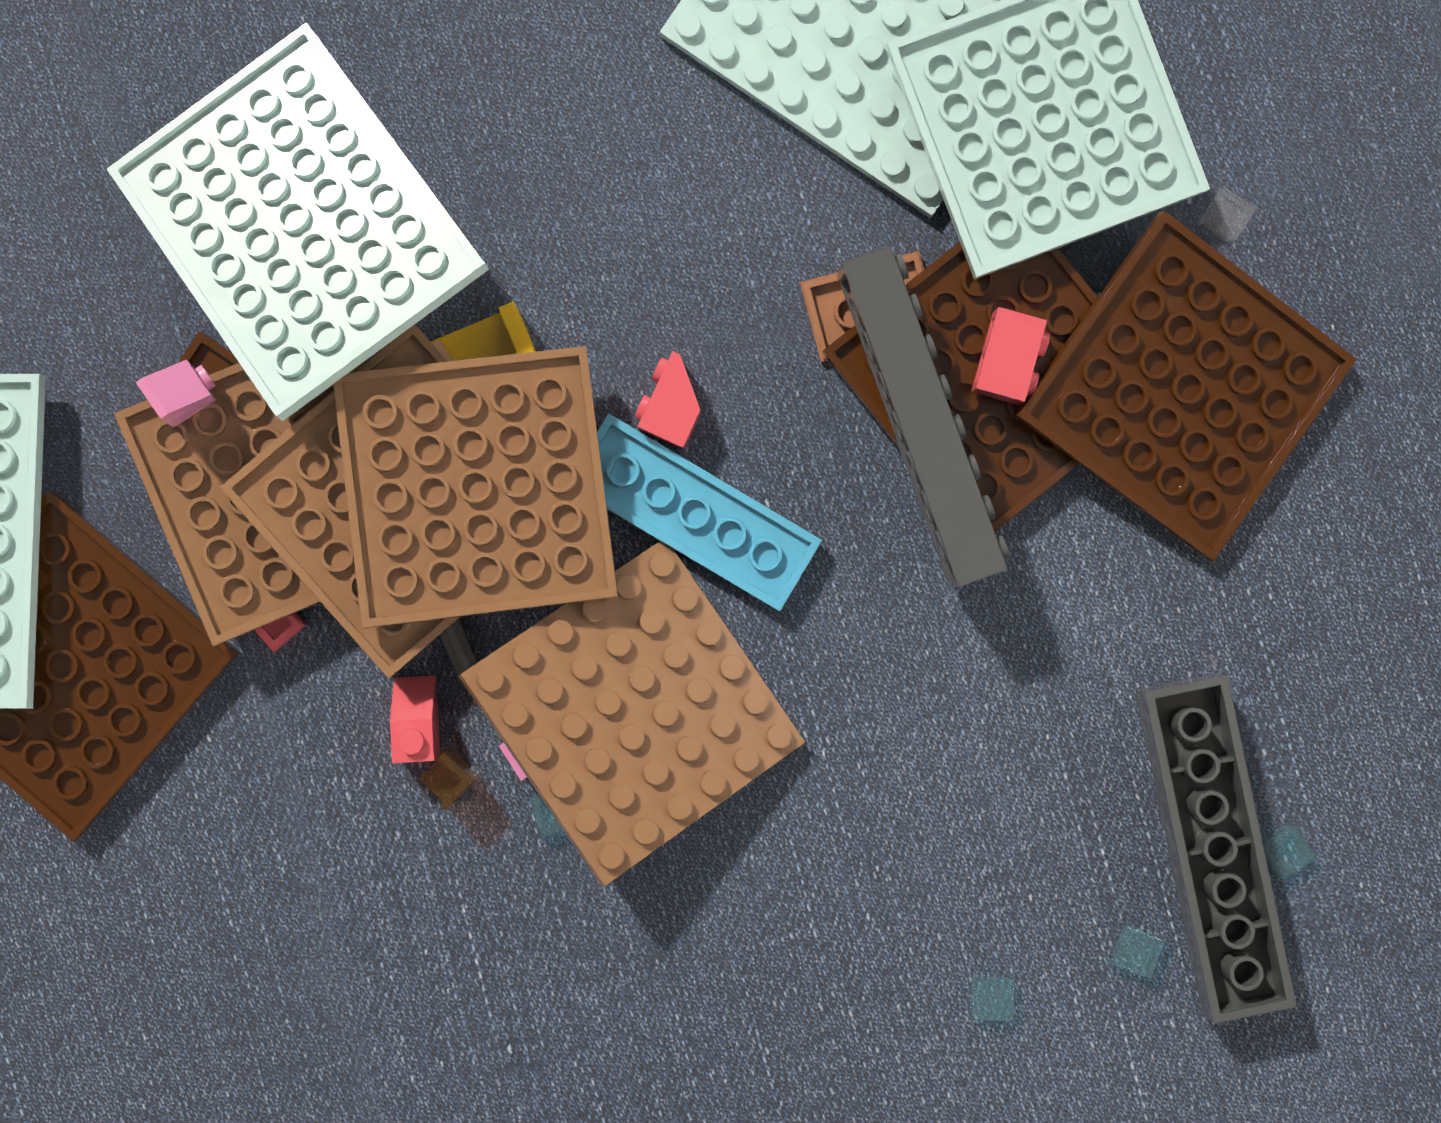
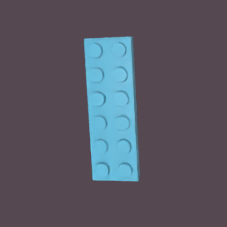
[597,413,822,611]

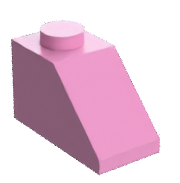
[136,359,216,428]

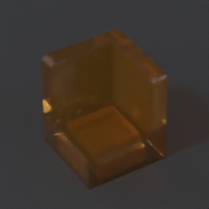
[420,748,480,811]

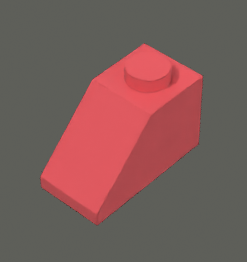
[390,675,441,763]

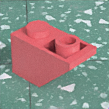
[634,351,701,450]

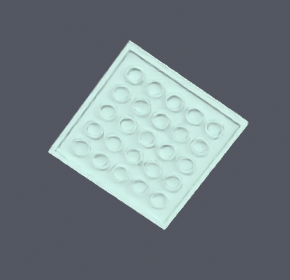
[886,0,1210,280]

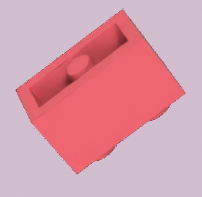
[971,307,1050,405]

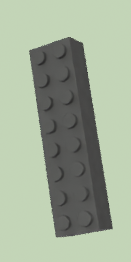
[837,245,1010,587]
[1135,673,1297,1024]

